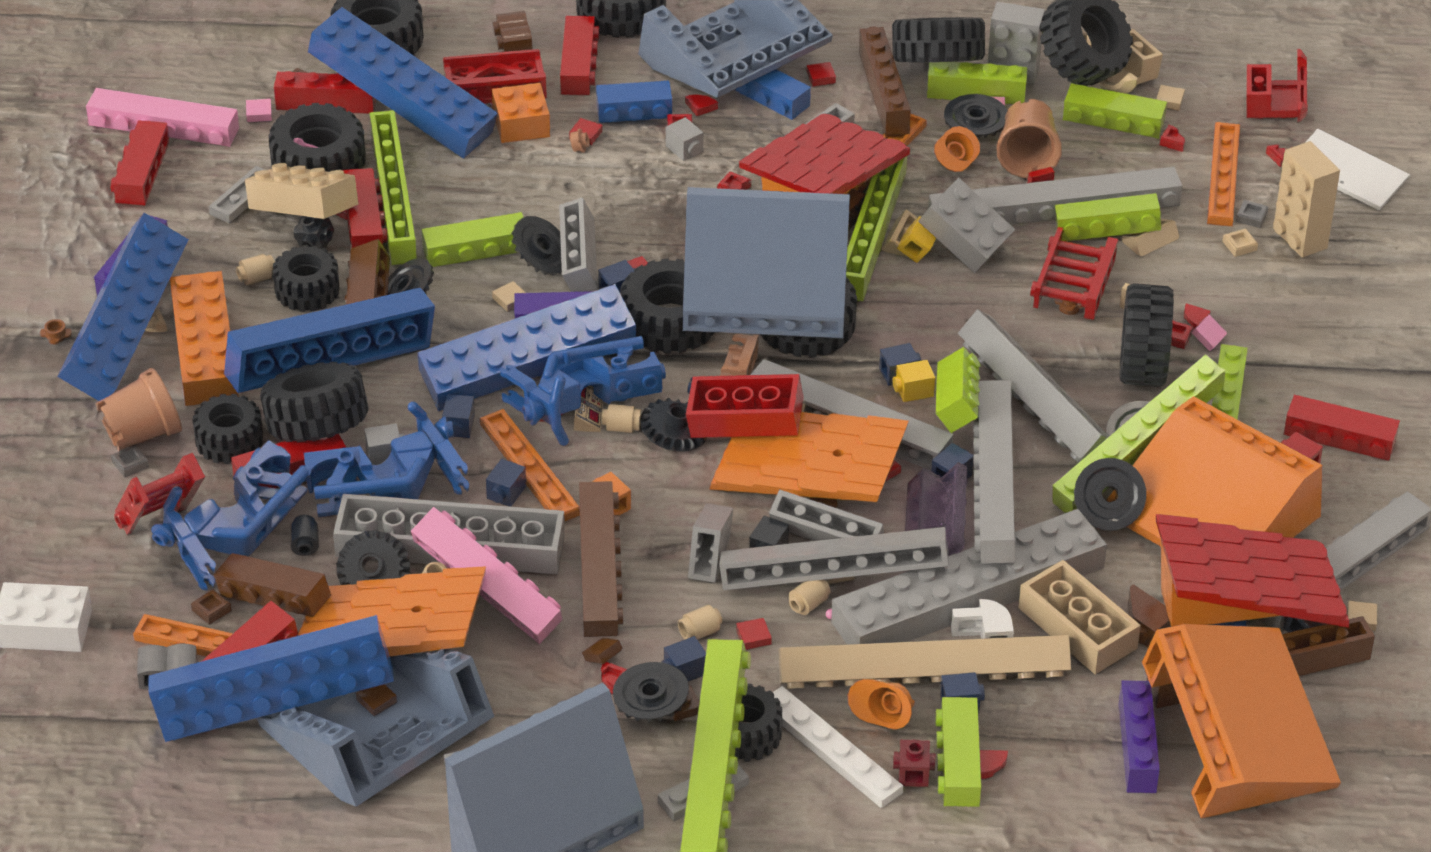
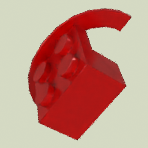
[1247,49,1308,123]

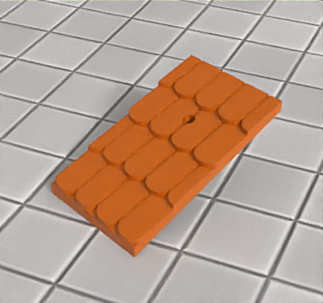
[709,412,909,502]
[298,566,486,656]

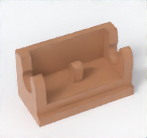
[720,334,759,376]

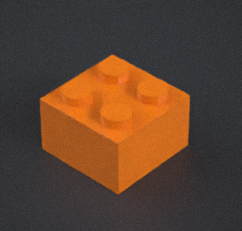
[492,83,550,143]

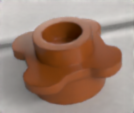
[1054,291,1083,315]
[40,319,72,345]

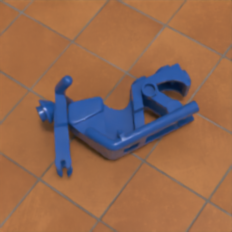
[500,336,666,446]
[301,402,469,517]
[151,440,309,591]

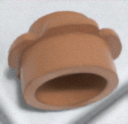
[570,128,590,153]

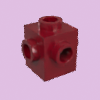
[893,739,936,787]

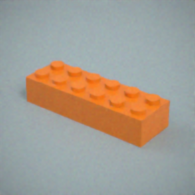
[170,271,239,406]

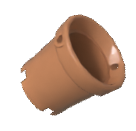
[997,99,1062,178]
[96,368,183,451]

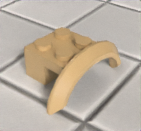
[1082,29,1163,94]

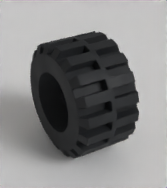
[273,245,340,312]
[192,394,263,464]
[734,683,782,762]

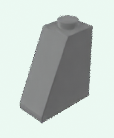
[688,503,733,583]

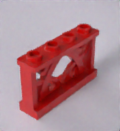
[443,49,547,104]

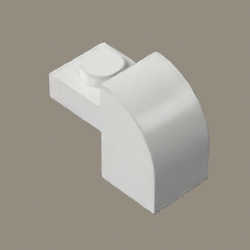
[951,599,1014,639]

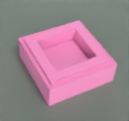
[246,99,272,122]
[1191,315,1227,351]

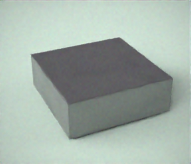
[1236,200,1268,228]
[111,445,149,477]

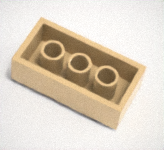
[1273,141,1340,258]
[245,163,358,219]
[1019,560,1141,675]

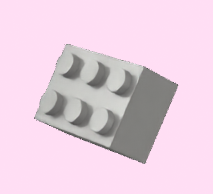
[988,2,1045,85]
[918,178,1015,273]

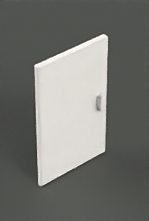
[1305,129,1410,211]

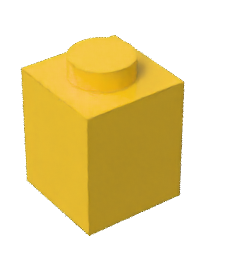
[897,216,936,263]
[893,360,935,402]

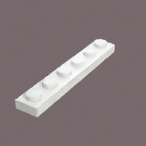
[773,686,903,808]

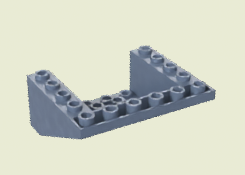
[638,0,833,98]
[683,187,850,338]
[257,649,494,807]
[445,683,644,852]

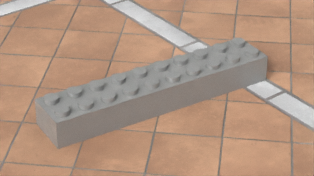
[831,509,1107,645]

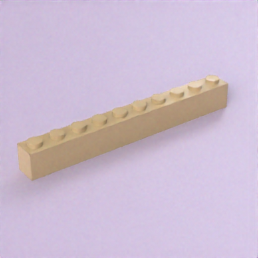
[778,635,1071,689]

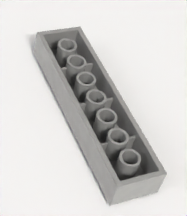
[333,494,565,574]

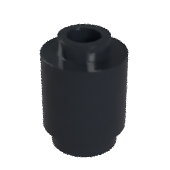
[290,514,319,556]

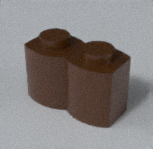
[492,11,533,52]

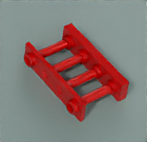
[1030,227,1118,320]
[114,452,205,535]

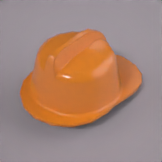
[934,126,980,172]
[848,679,915,730]

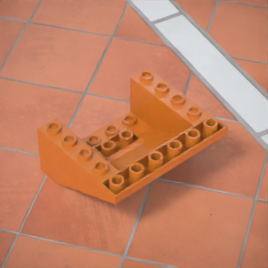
[1106,396,1322,547]
[1142,624,1341,819]

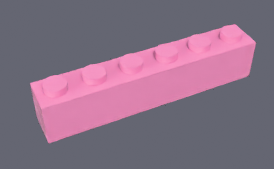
[86,88,239,147]
[411,507,562,645]

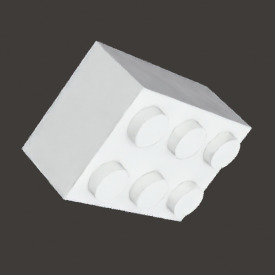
[0,582,92,652]

